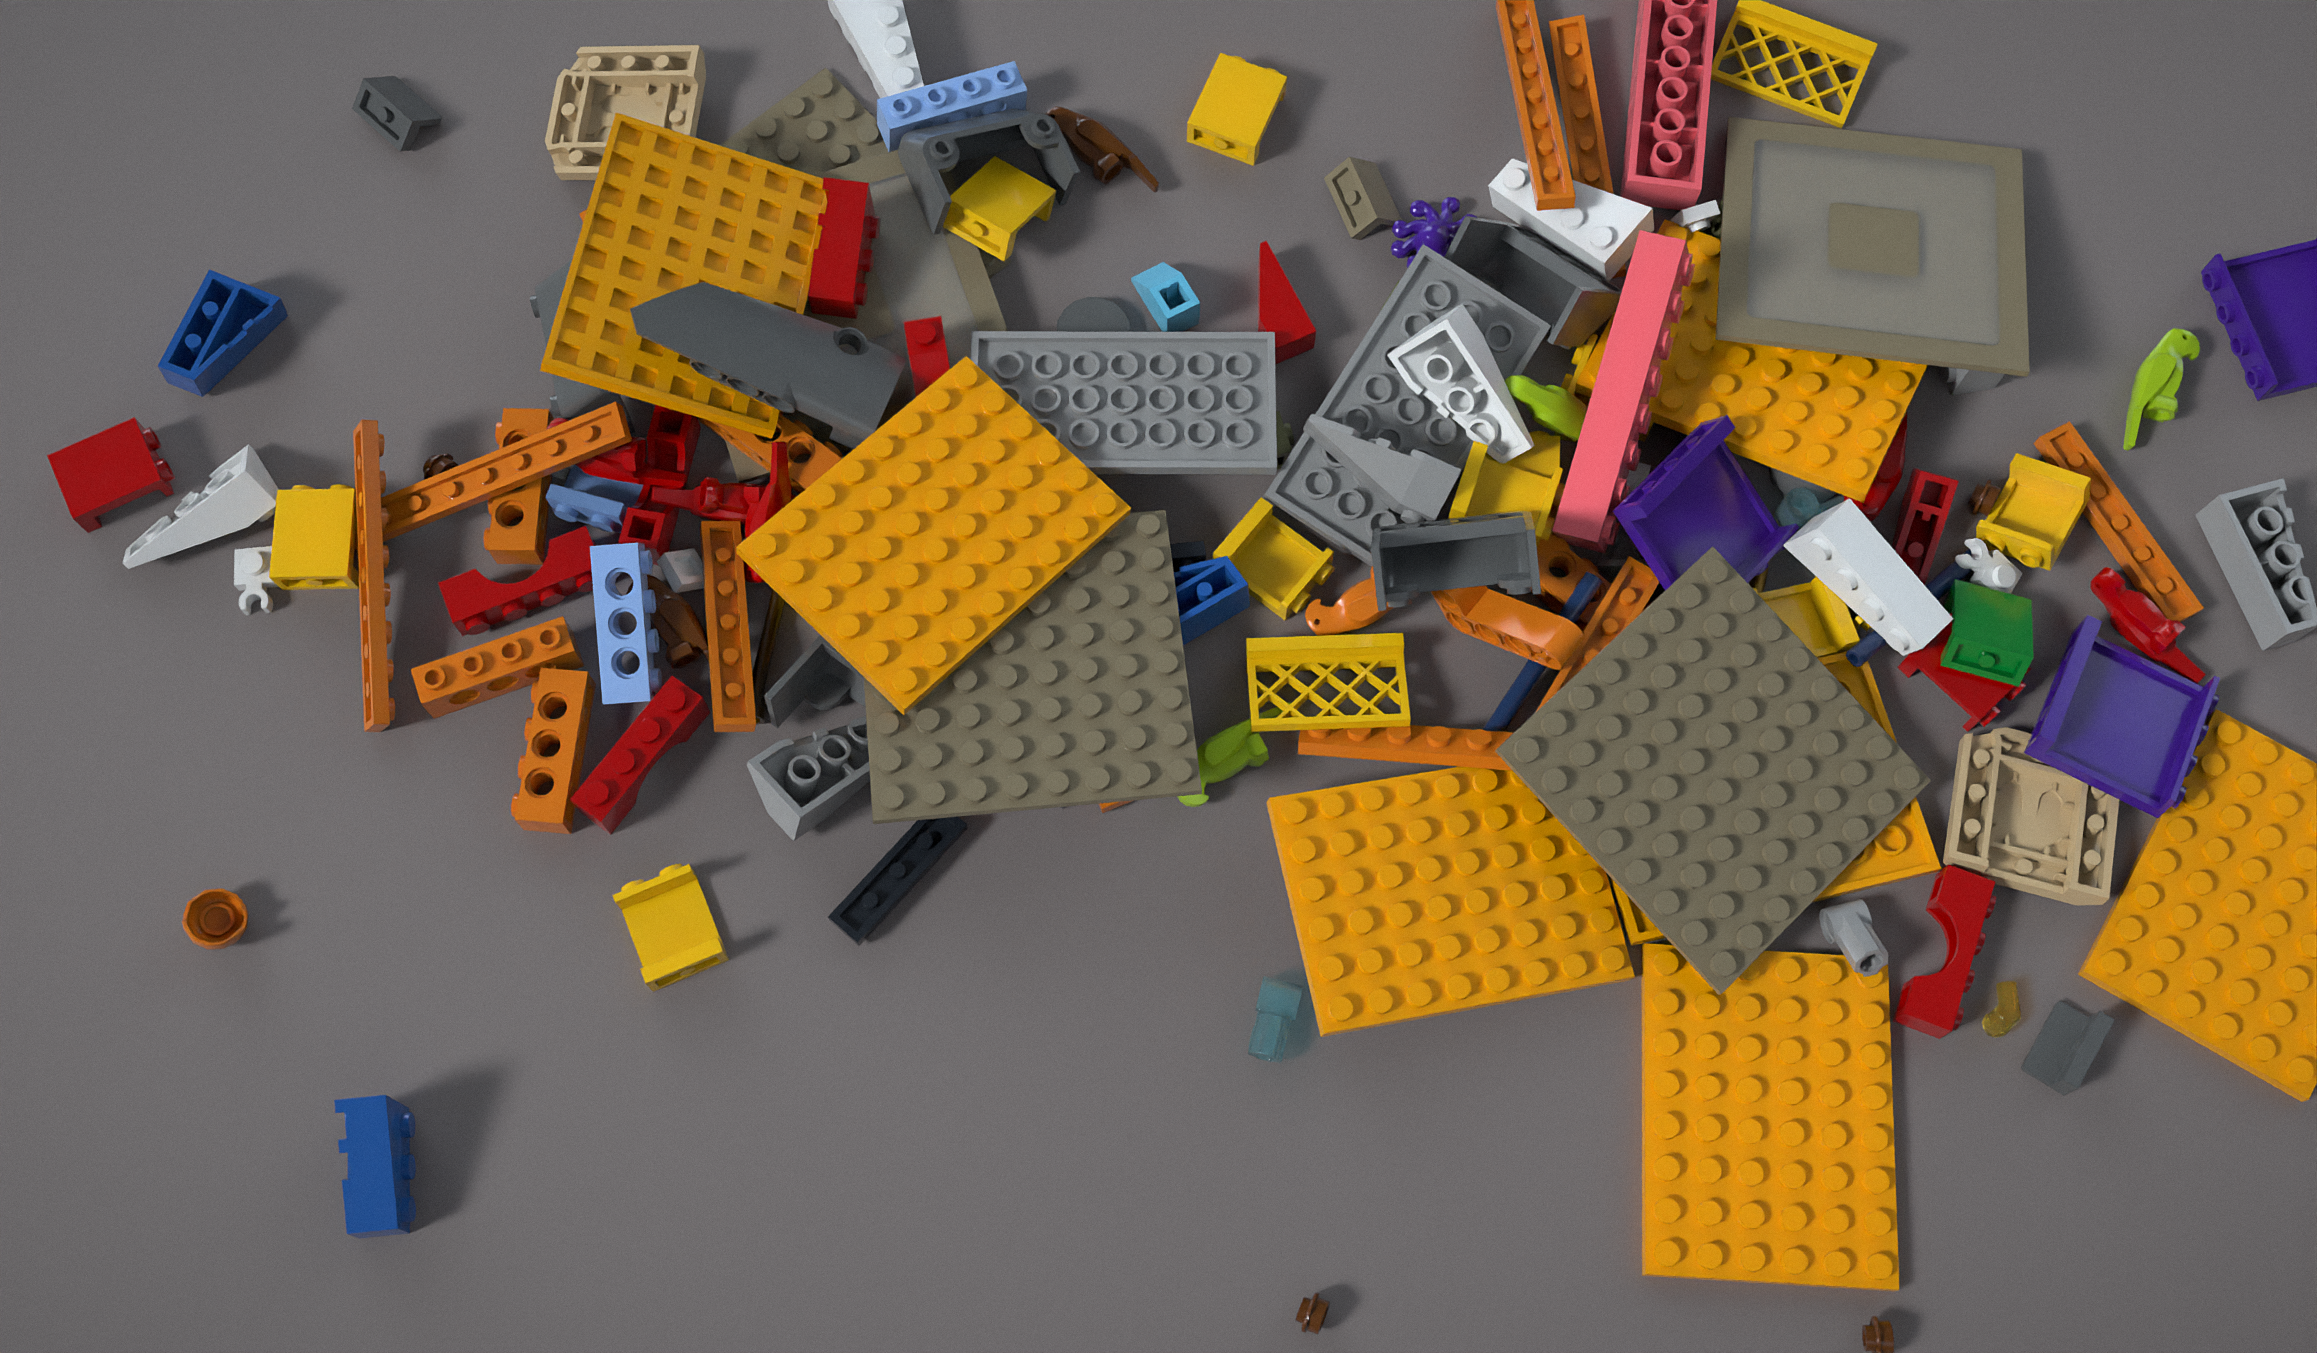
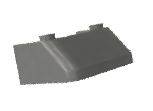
[898,109,1080,235]
[1444,216,1622,349]
[530,258,636,434]
[1371,511,1541,611]
[764,635,866,728]

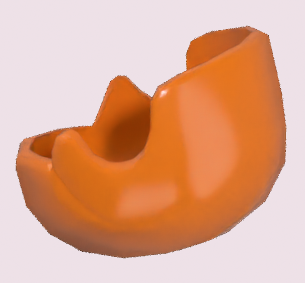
[182,888,248,950]

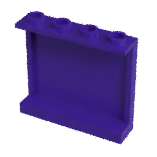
[2201,238,2317,401]
[1613,415,1799,590]
[2024,615,2220,818]

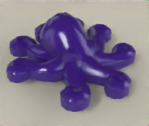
[1391,197,1478,268]

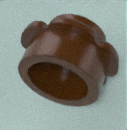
[423,453,459,480]
[1968,480,2001,516]
[1296,1292,1330,1335]
[1862,1316,1894,1353]

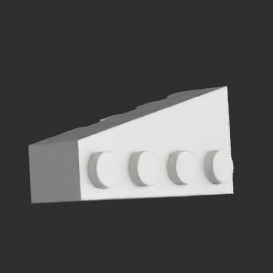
[827,0,924,98]
[1488,159,1654,281]
[1783,498,1953,656]

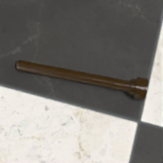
[752,589,786,725]

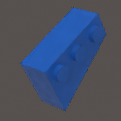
[158,269,288,397]
[1174,556,1250,645]
[334,1095,416,1239]

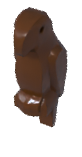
[1045,106,1159,193]
[626,575,709,669]

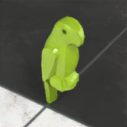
[2123,328,2200,451]
[1505,375,1588,442]
[1177,702,1291,807]

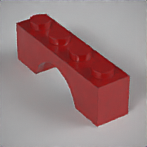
[618,405,701,565]
[438,526,596,636]
[570,676,710,835]
[1893,864,1996,1039]

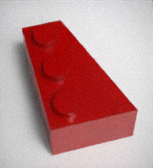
[808,177,881,319]

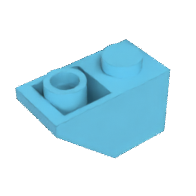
[1131,262,1200,332]

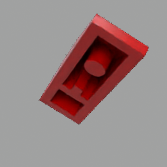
[1258,240,1316,365]
[903,316,950,397]
[1892,467,1959,585]

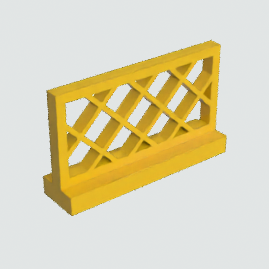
[1711,0,1878,129]
[1245,633,1411,732]

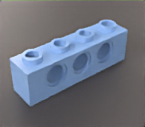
[877,61,1027,152]
[590,543,662,704]

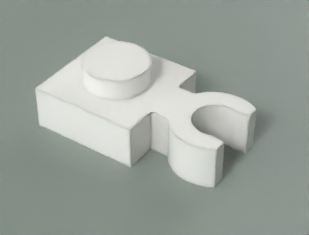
[1955,538,2023,594]
[234,546,278,615]

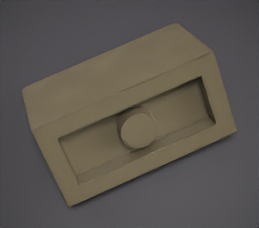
[1324,156,1402,240]

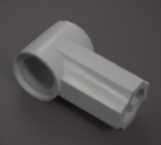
[1819,899,1889,977]

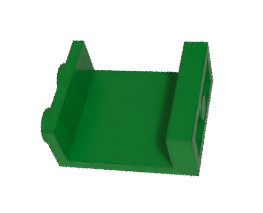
[1941,579,2034,687]

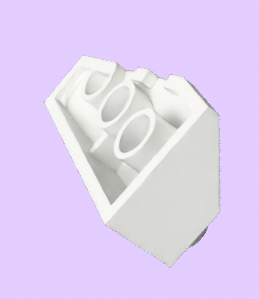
[1388,304,1534,464]
[123,444,279,569]

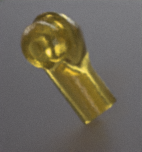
[1982,981,2021,1038]

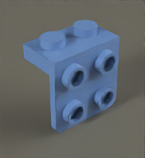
[545,463,647,533]

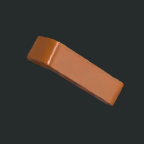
[1431,585,1585,670]

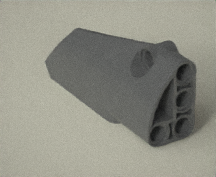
[630,282,907,450]

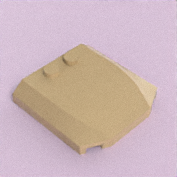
[545,45,706,180]
[1943,727,2119,906]

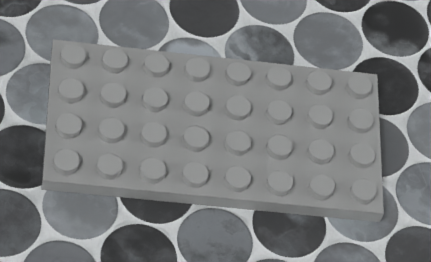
[1263,244,1551,567]
[971,331,1277,475]

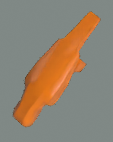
[1305,566,1394,636]

